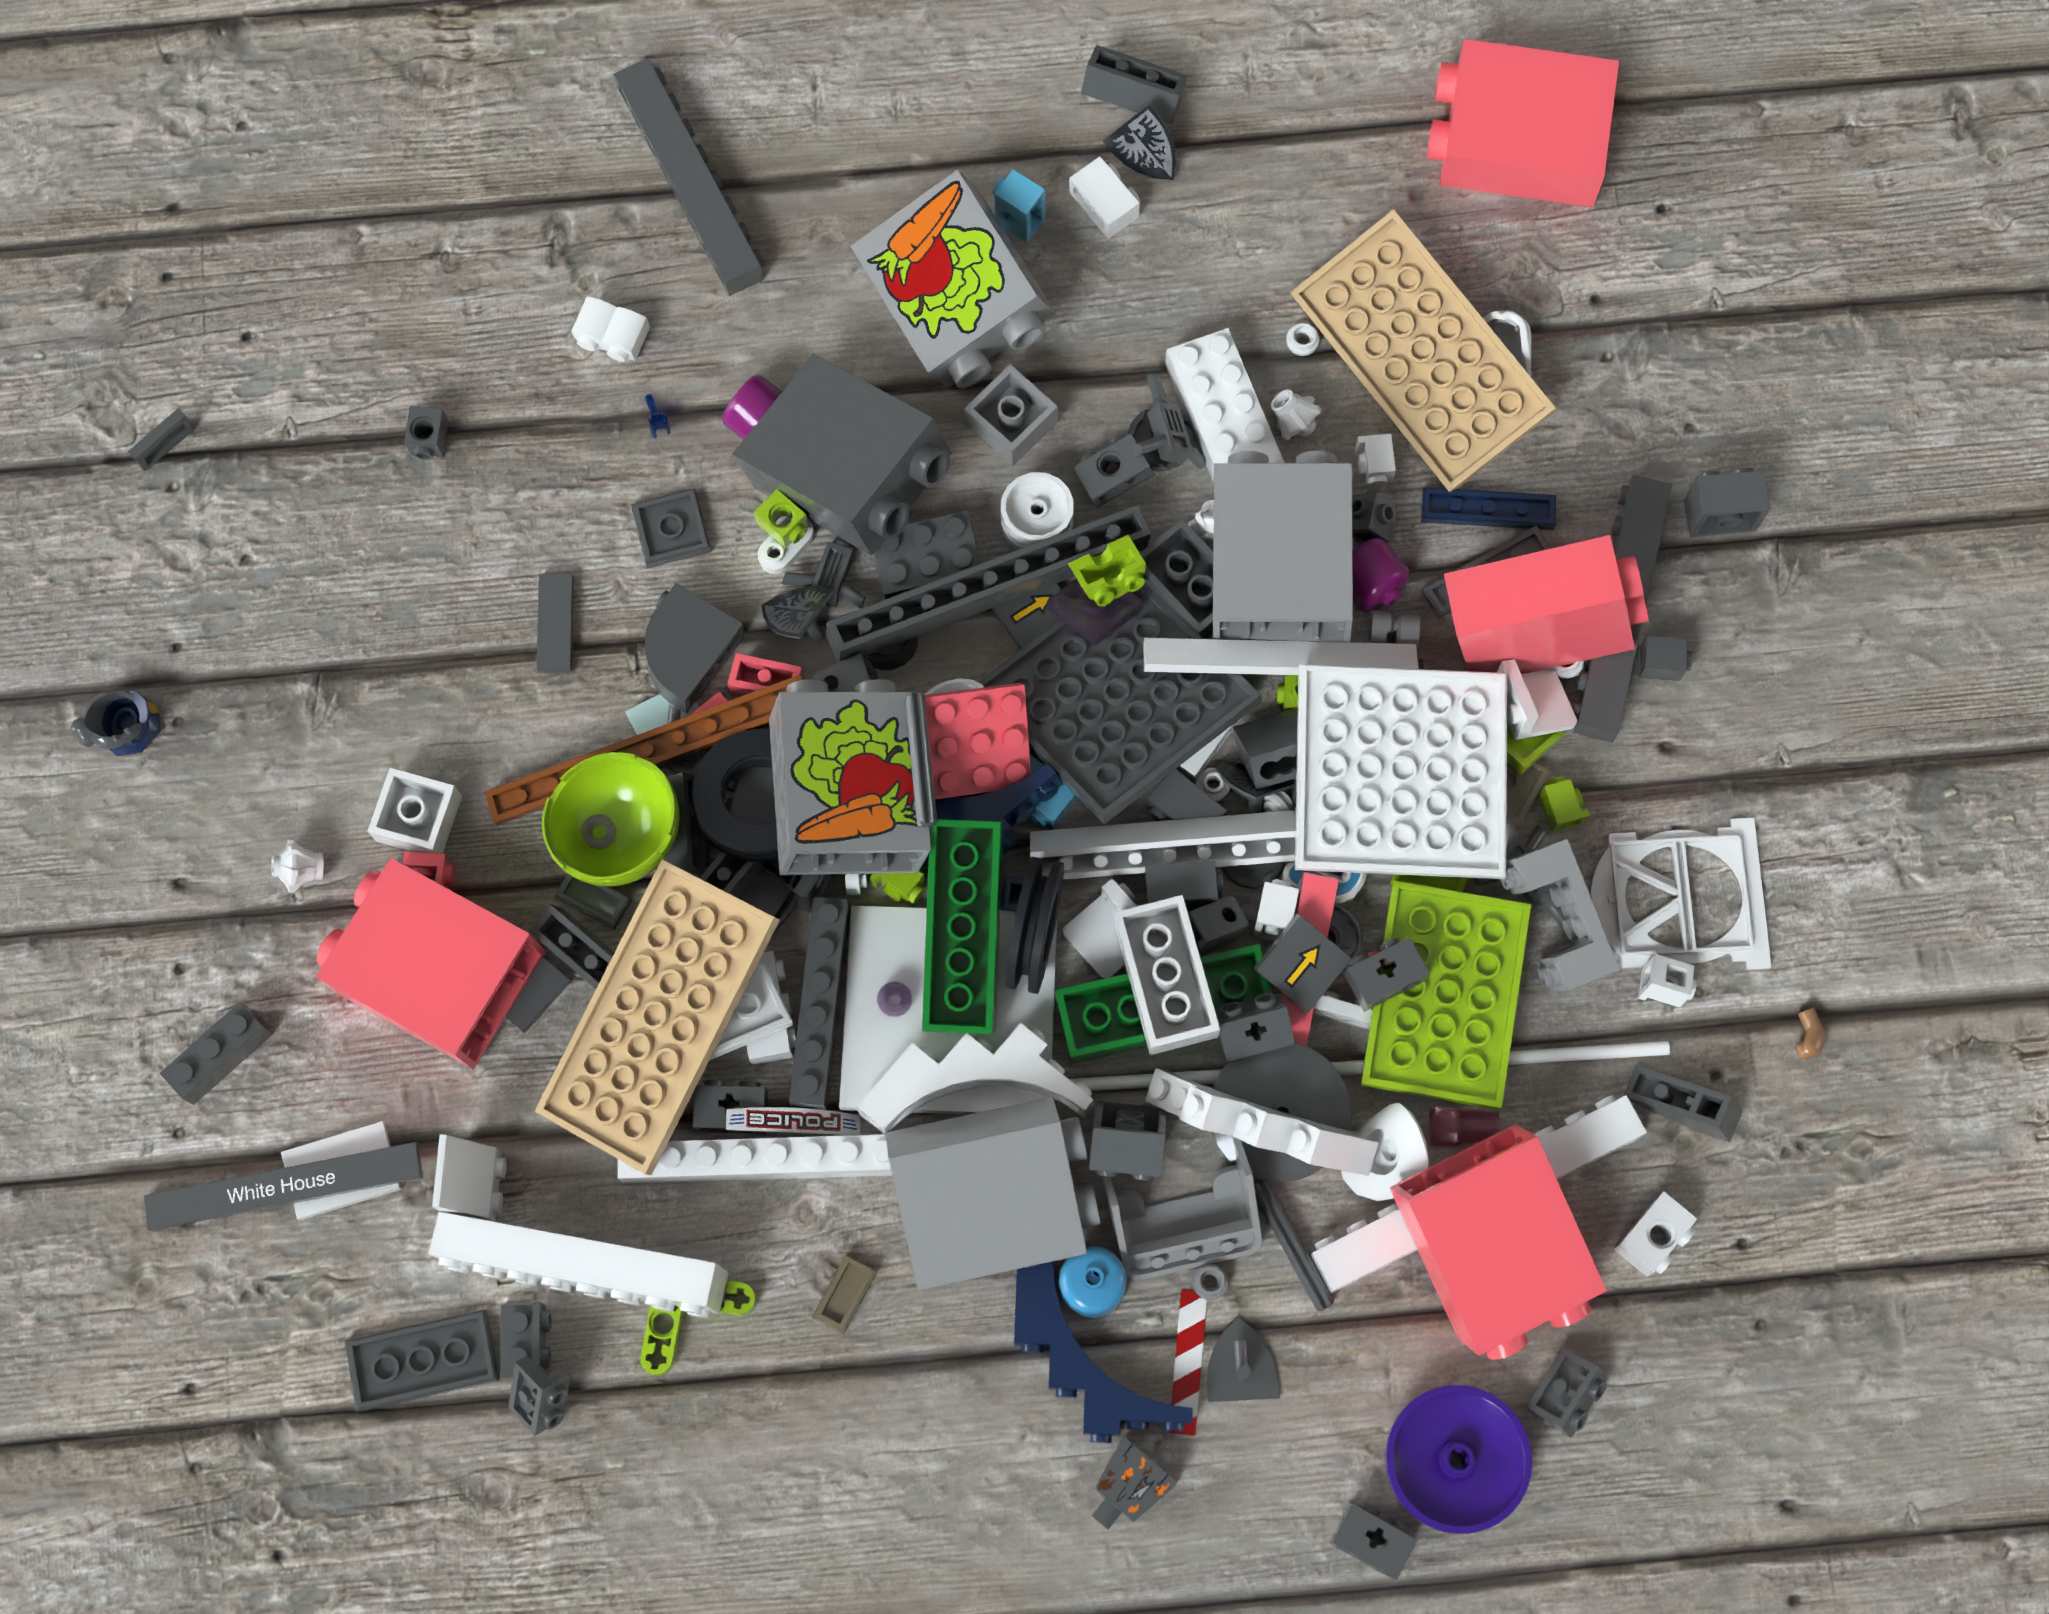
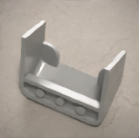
[1103,1138,1262,1280]

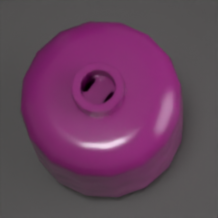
[722,374,782,440]
[1352,537,1410,612]

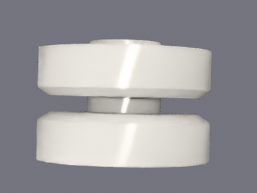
[1001,472,1074,551]

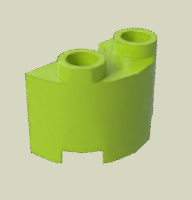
[1068,535,1146,606]

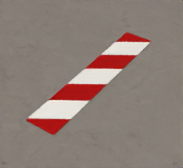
[1169,1290,1207,1436]

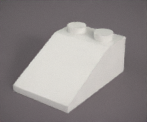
[432,1135,507,1222]

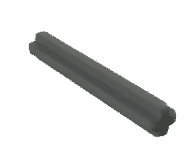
[905,693,937,827]
[1254,1181,1334,1311]

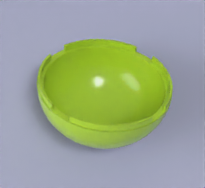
[542,752,680,887]

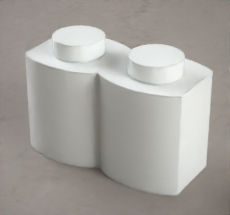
[572,297,650,362]

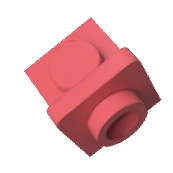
[403,851,456,889]

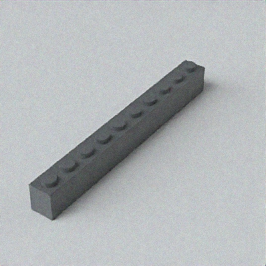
[826,505,1151,662]

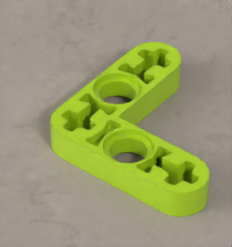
[640,1280,757,1376]

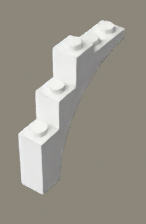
[857,1023,1093,1134]
[1145,1068,1379,1176]

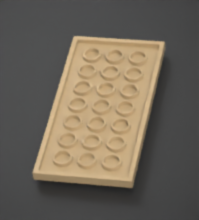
[1290,209,1557,492]
[534,860,780,1176]

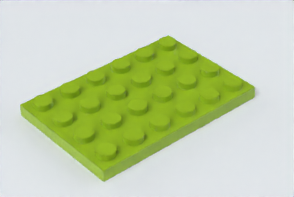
[1360,880,1531,1110]

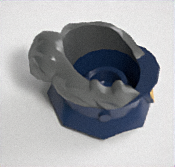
[71,689,160,756]

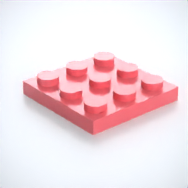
[924,683,1031,799]

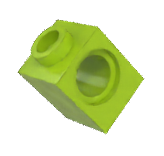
[754,489,809,549]

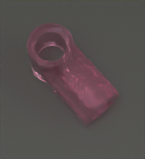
[1429,1107,1500,1146]

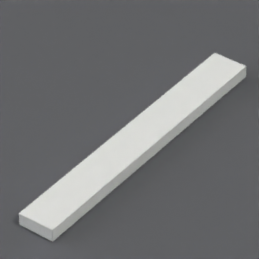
[1143,638,1419,675]

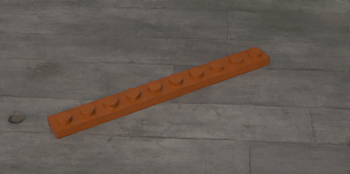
[484,674,804,825]

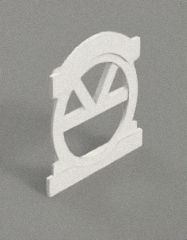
[1590,818,1772,970]

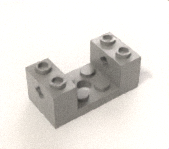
[1500,839,1619,992]

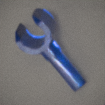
[645,394,671,438]

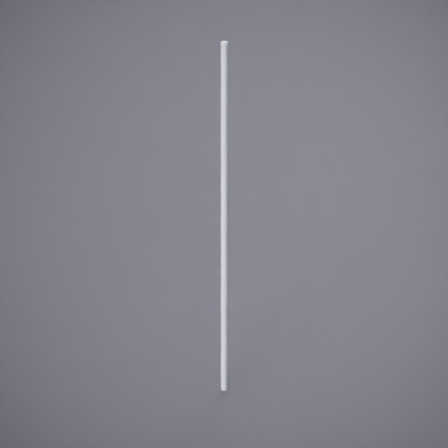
[1069,1041,1670,1091]

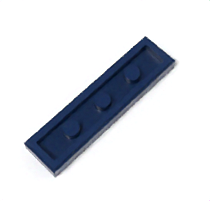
[1421,487,1556,530]

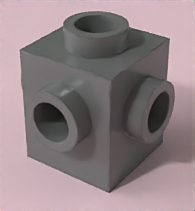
[1352,490,1398,543]

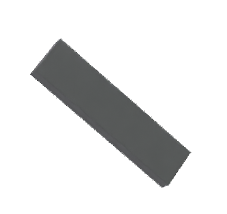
[1421,525,1552,619]

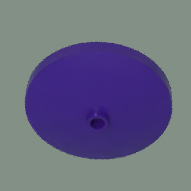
[1385,1385,1532,1534]

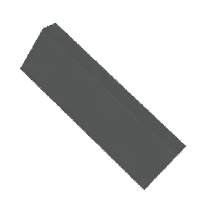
[537,573,574,673]

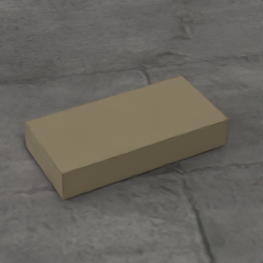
[812,1254,878,1335]

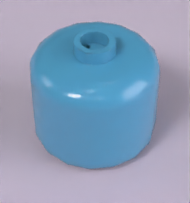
[1059,1246,1127,1318]

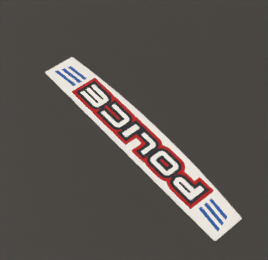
[726,1107,860,1135]

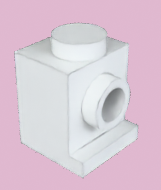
[1355,434,1396,488]
[1638,954,1697,1008]

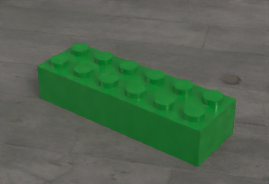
[922,818,1004,1034]
[1055,944,1272,1064]

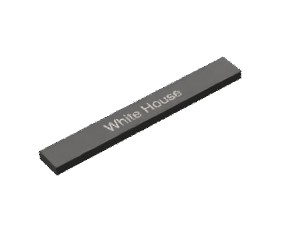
[144,1142,423,1231]

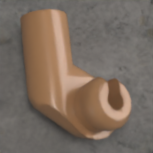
[1796,1008,1826,1060]

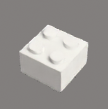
[367,768,462,853]

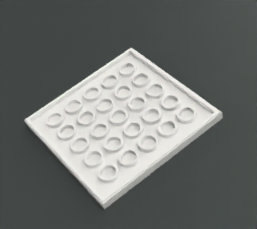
[1295,664,1507,879]
[839,906,1057,1115]

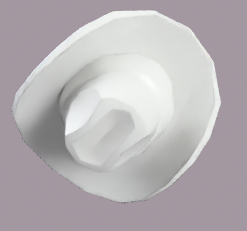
[1341,1103,1429,1201]

